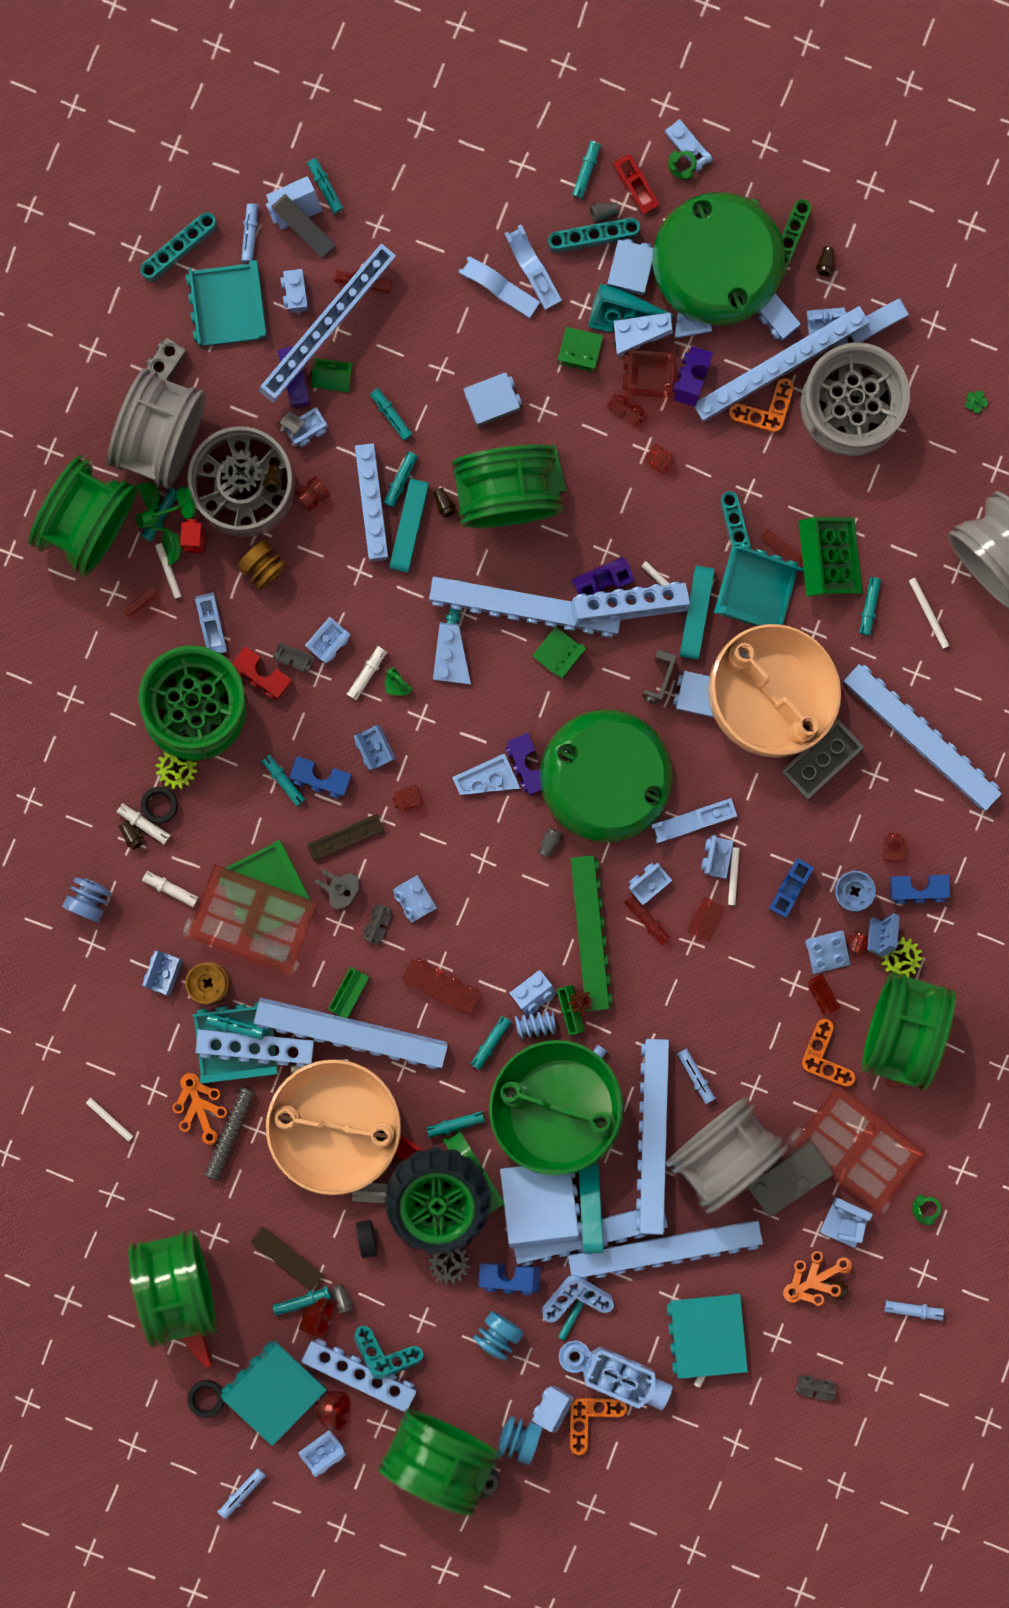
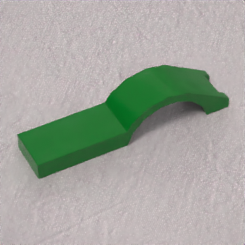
[443,1130,504,1213]

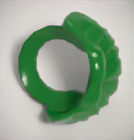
[668,151,697,180]
[384,667,413,696]
[912,1194,941,1225]

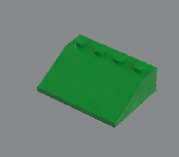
[798,517,863,597]

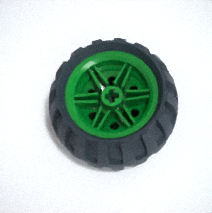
[385,1147,490,1254]

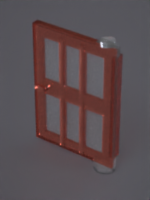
[182,865,318,975]
[787,1084,925,1213]

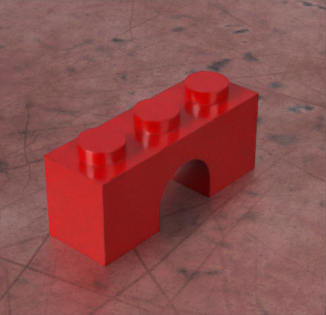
[180,519,206,554]
[232,646,293,700]

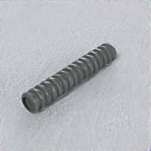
[204,1088,256,1180]

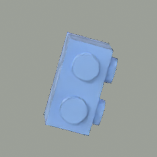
[280,269,309,313]
[532,1386,575,1432]

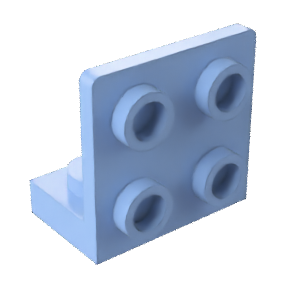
[701,835,733,879]
[820,1197,873,1248]

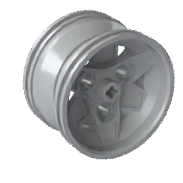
[947,491,1009,609]

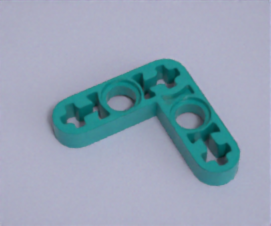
[354,1326,423,1379]

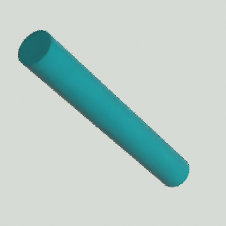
[558,1291,591,1341]

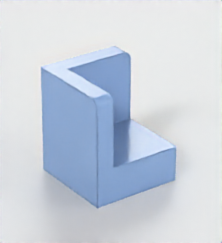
[837,1218,866,1243]

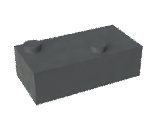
[782,719,864,801]
[747,1138,833,1218]

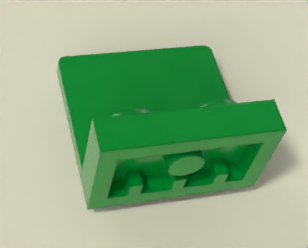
[557,327,603,373]
[533,627,586,680]

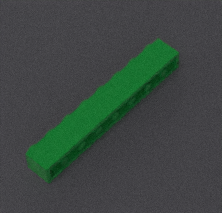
[570,855,612,1011]

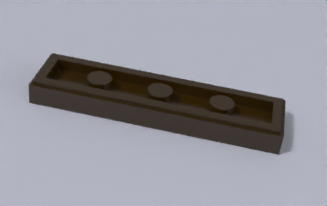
[307,814,385,861]
[250,1227,323,1290]

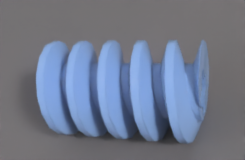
[515,1010,556,1039]

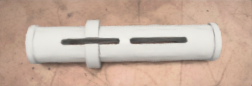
[347,646,388,701]
[116,803,171,845]
[142,870,198,907]

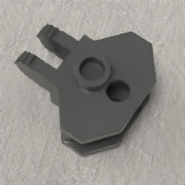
[314,869,360,910]

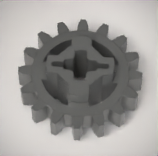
[220,450,263,492]
[428,1247,470,1284]

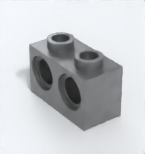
[145,338,188,381]

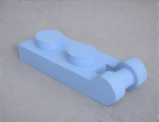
[665,119,713,172]

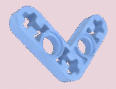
[542,1275,614,1322]

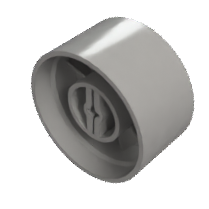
[188,426,295,537]

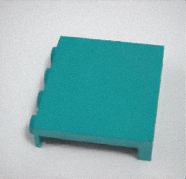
[186,260,267,347]
[714,544,804,627]
[192,1002,279,1083]
[667,1293,748,1379]
[221,1339,327,1446]

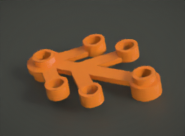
[172,1073,227,1145]
[783,1251,852,1307]

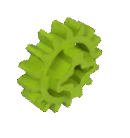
[156,752,197,790]
[880,937,923,977]

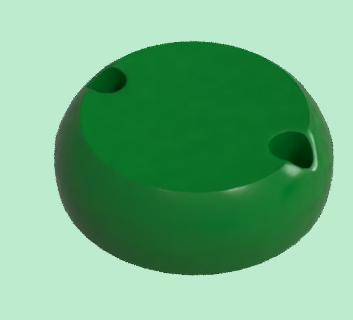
[652,192,785,326]
[540,709,673,843]
[489,1040,624,1176]

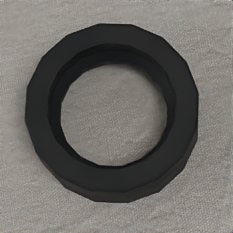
[141,786,178,823]
[356,1220,377,1259]
[187,1380,224,1418]

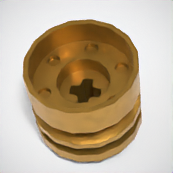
[236,539,288,591]
[185,963,230,1004]

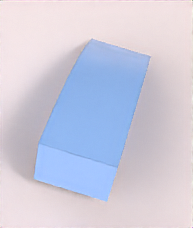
[851,298,909,343]
[195,592,227,653]

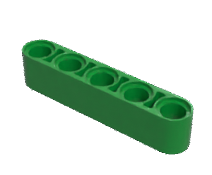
[779,199,811,286]

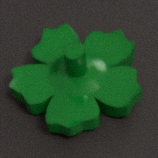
[964,391,988,413]

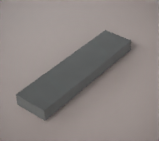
[271,194,336,258]

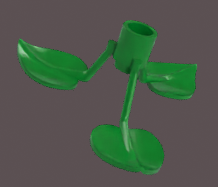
[136,482,195,565]

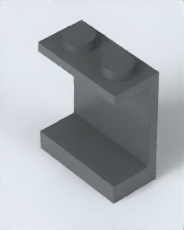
[642,650,676,704]

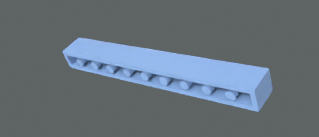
[259,243,396,403]
[694,306,869,423]
[428,577,620,638]
[842,664,1002,811]
[254,998,447,1069]
[636,1039,669,1235]
[568,1220,763,1280]

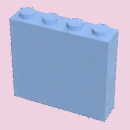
[500,1166,582,1249]

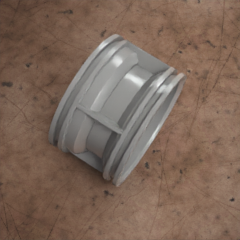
[800,343,910,456]
[107,368,206,489]
[666,1096,788,1214]

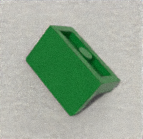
[311,358,353,392]

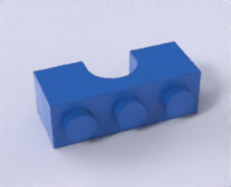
[289,756,352,799]
[768,858,814,918]
[889,875,950,904]
[478,1262,541,1295]

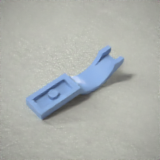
[504,224,562,310]
[458,256,540,319]
[651,798,737,843]

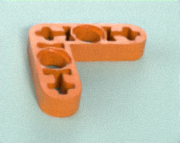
[729,378,794,433]
[801,1019,855,1086]
[570,1397,627,1455]

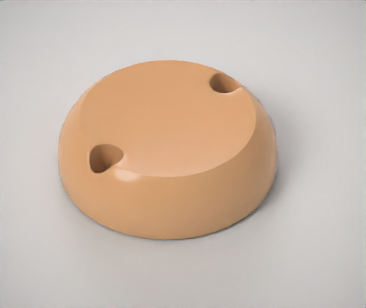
[708,624,841,758]
[266,1059,401,1195]

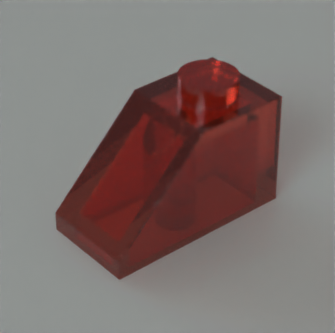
[298,1297,339,1338]

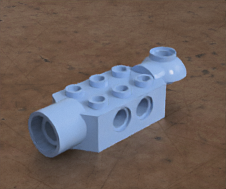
[559,1341,673,1411]

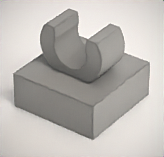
[280,412,306,437]

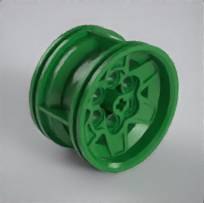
[451,445,564,529]
[28,455,137,577]
[138,646,246,761]
[861,971,956,1091]
[128,1229,217,1348]
[378,1409,501,1516]

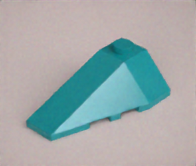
[588,284,673,332]

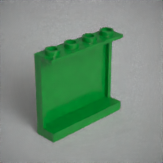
[217,839,315,940]

